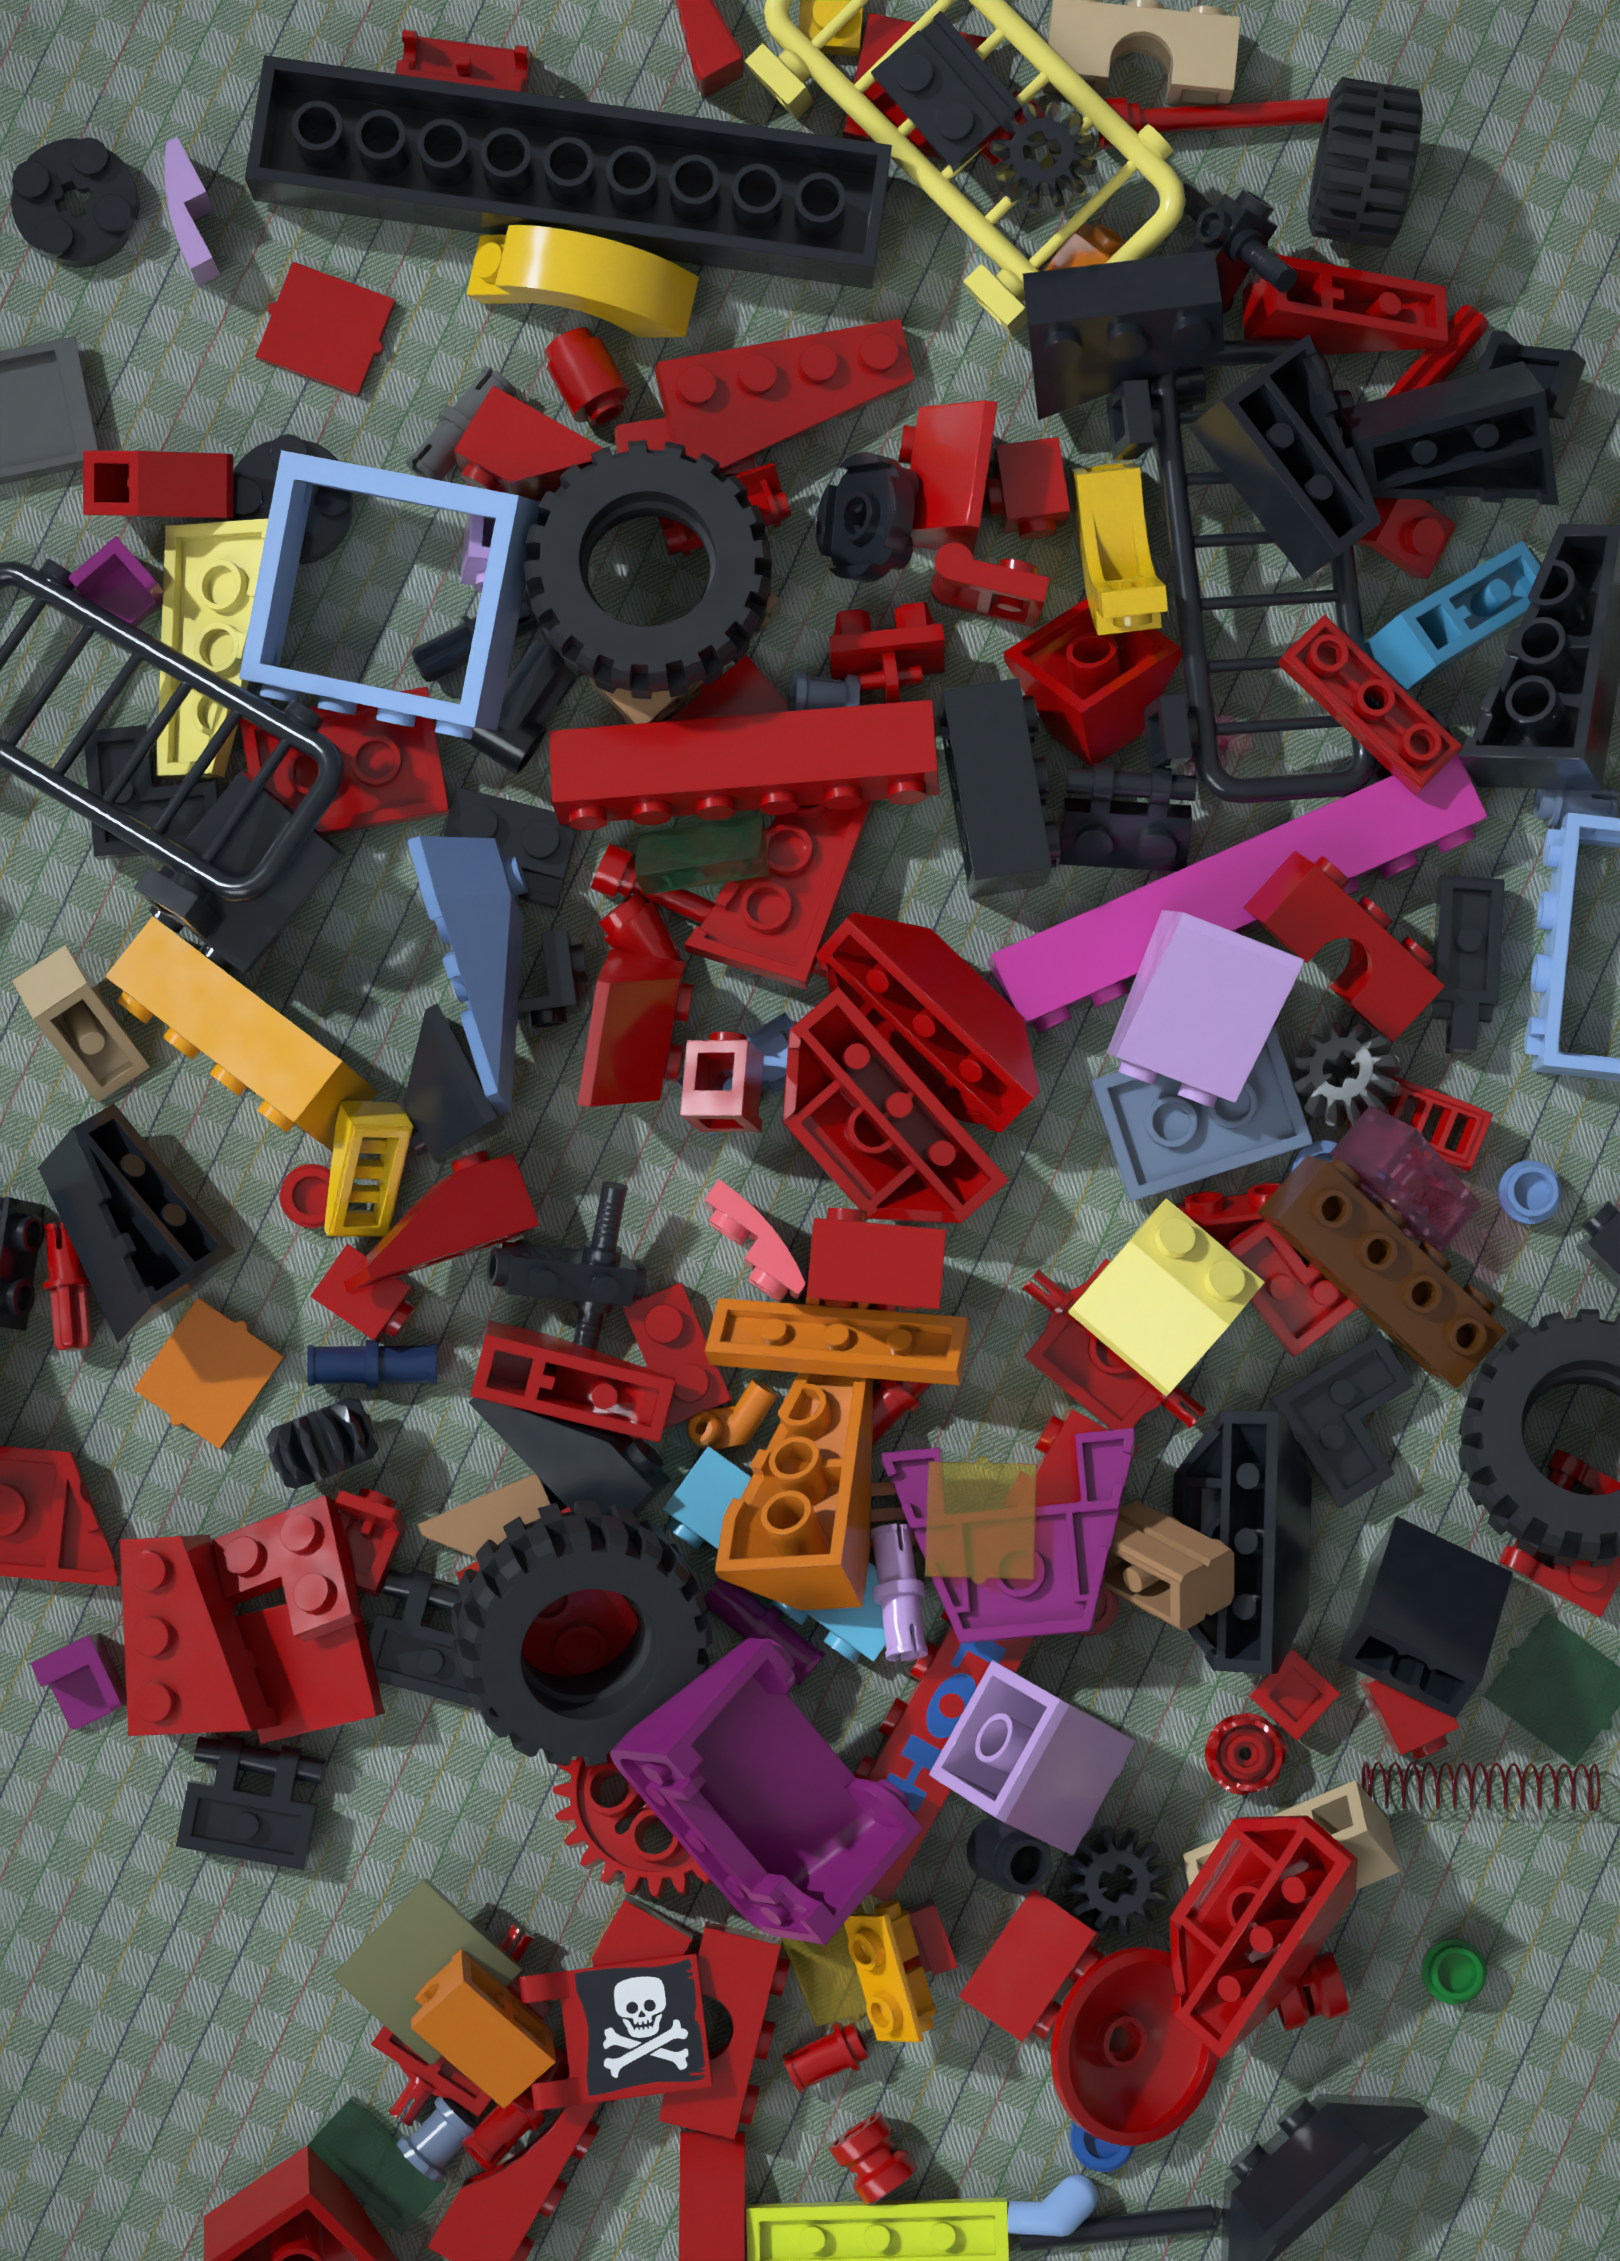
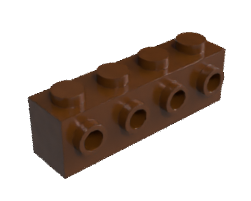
[1257,1155,1507,1389]

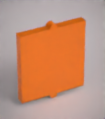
[133,1297,285,1449]

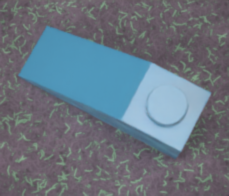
[1365,540,1541,693]

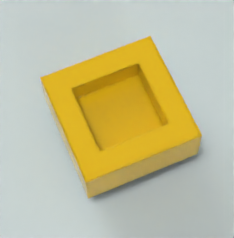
[799,0,863,57]

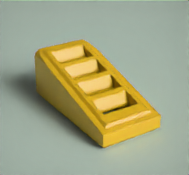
[324,1100,413,1237]

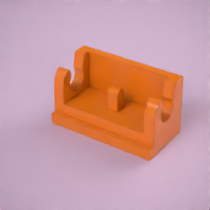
[411,1949,556,2109]

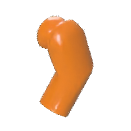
[687,1379,779,1451]

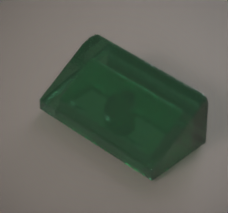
[635,814,769,895]

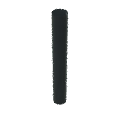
[1018,2204,1215,2252]

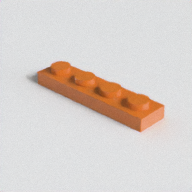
[705,1298,971,1386]

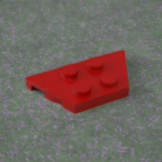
[0,1446,121,1587]

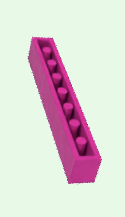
[988,753,1488,1034]

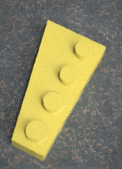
[156,519,268,780]

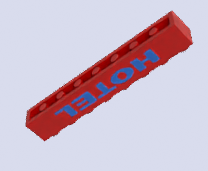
[853,1409,1140,1902]

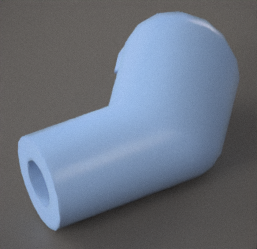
[1008,2174,1098,2237]

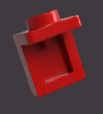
[1353,498,1456,579]
[335,1488,407,1598]

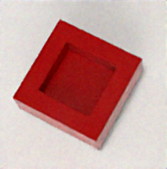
[1247,1648,1341,1741]

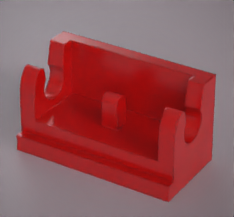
[395,29,533,93]

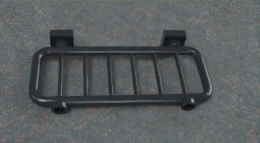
[1106,337,1380,804]
[0,559,344,939]

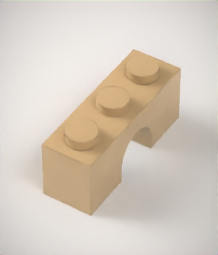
[1042,0,1241,106]

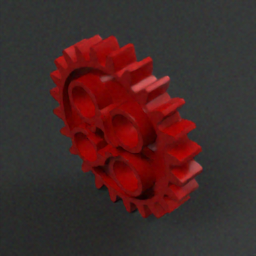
[553,1753,713,1899]

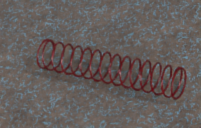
[1361,1761,1601,1812]

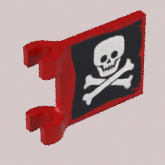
[519,1954,713,2111]

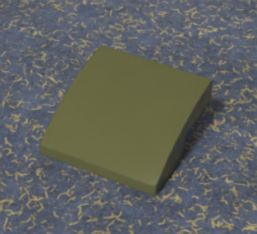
[332,1878,523,2066]

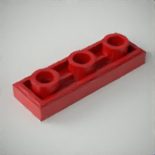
[1277,614,1463,796]

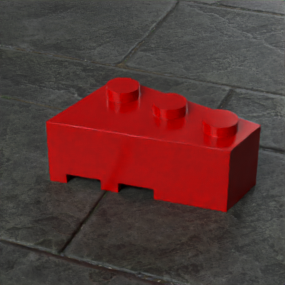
[805,1208,946,1311]
[120,1534,279,1736]

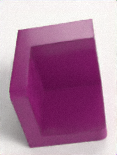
[68,536,164,626]
[30,1633,127,1729]

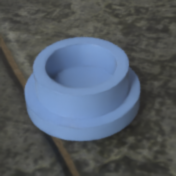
[1497,1160,1562,1224]

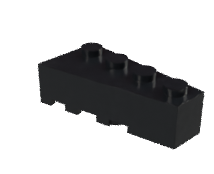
[1459,524,1620,791]

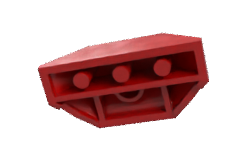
[815,912,1040,1133]
[782,986,1010,1224]
[1170,1815,1358,2060]

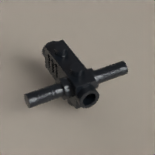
[1183,183,1297,314]
[487,1181,647,1351]

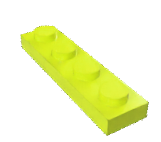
[746,2197,1009,2261]

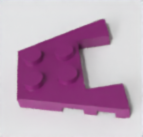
[882,1428,1137,1644]

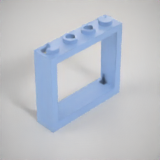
[239,450,540,739]
[1524,813,1620,1081]

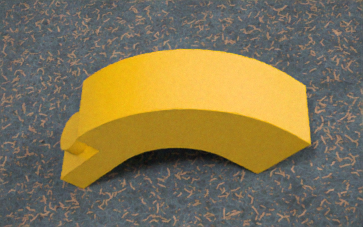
[466,225,699,338]
[1070,461,1168,635]

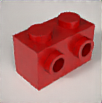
[958,1890,1104,2047]

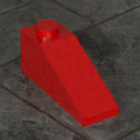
[1242,254,1448,355]
[343,1150,539,1293]
[470,1320,676,1443]

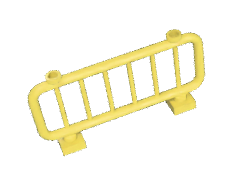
[745,0,1186,338]

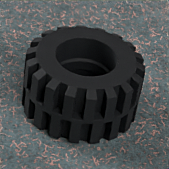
[1308,77,1423,249]

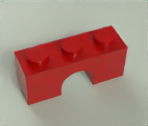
[1243,851,1444,1043]
[658,1921,791,2140]

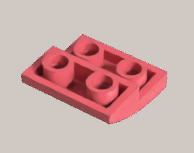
[704,1179,806,1303]

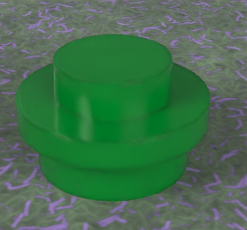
[1421,1938,1487,2005]

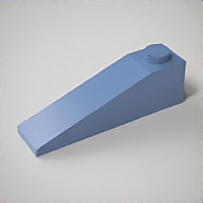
[407,836,528,1115]

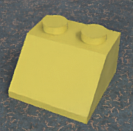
[1068,1198,1265,1396]

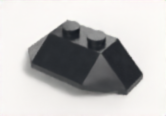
[1173,1410,1312,1674]
[1221,2094,1429,2261]

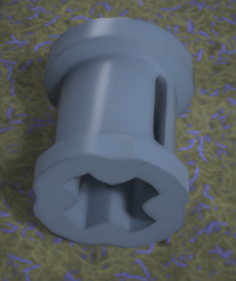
[787,669,860,711]
[396,2097,479,2184]

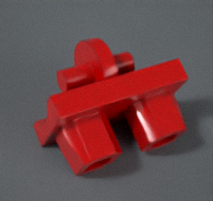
[829,602,945,703]

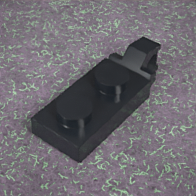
[1431,875,1505,1055]

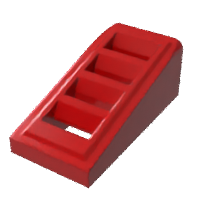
[675,0,744,98]
[1345,1076,1493,1175]

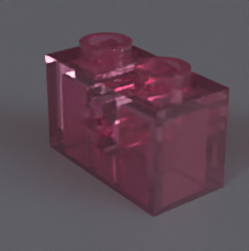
[1329,1106,1481,1253]

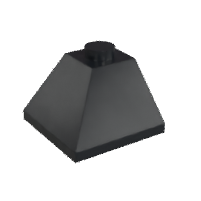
[404,1003,505,1165]

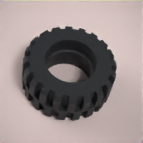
[524,440,772,699]
[1458,1309,1620,1568]
[451,1500,712,1766]

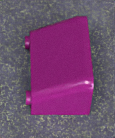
[610,1638,923,1945]

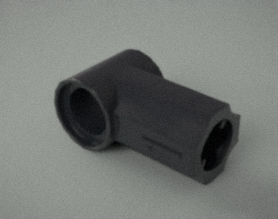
[463,639,579,775]

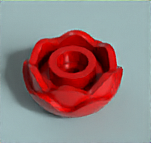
[1205,1713,1287,1795]

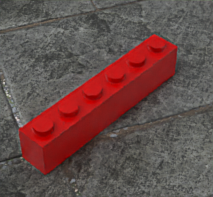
[549,700,940,830]

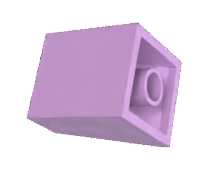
[1106,910,1304,1108]
[929,1660,1136,1855]

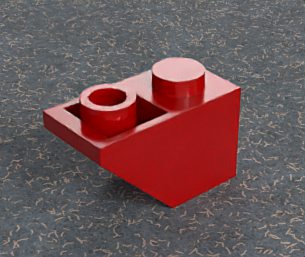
[83,450,233,518]

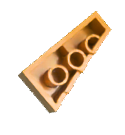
[105,916,379,1152]

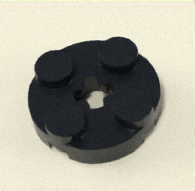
[11,137,140,268]
[230,434,353,565]
[816,452,919,583]

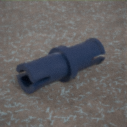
[307,1340,437,1390]

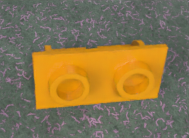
[844,1900,937,2042]

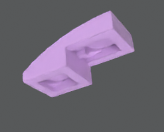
[164,137,221,287]

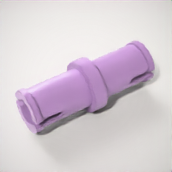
[870,1524,928,1662]

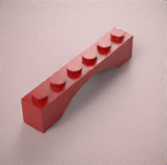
[428,1894,698,2261]

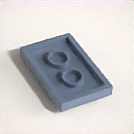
[1089,1025,1313,1203]

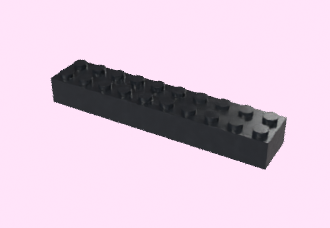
[245,55,892,289]

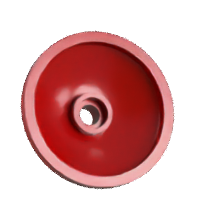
[1050,1947,1219,2146]

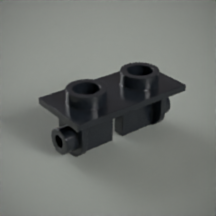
[0,1197,45,1331]

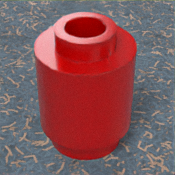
[545,327,630,426]

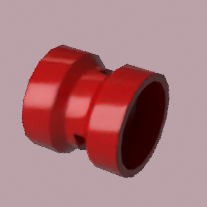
[1277,1951,1349,2032]
[828,2112,918,2205]

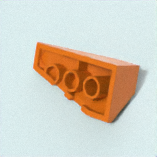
[715,1373,873,1610]

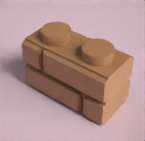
[1103,1500,1234,1631]

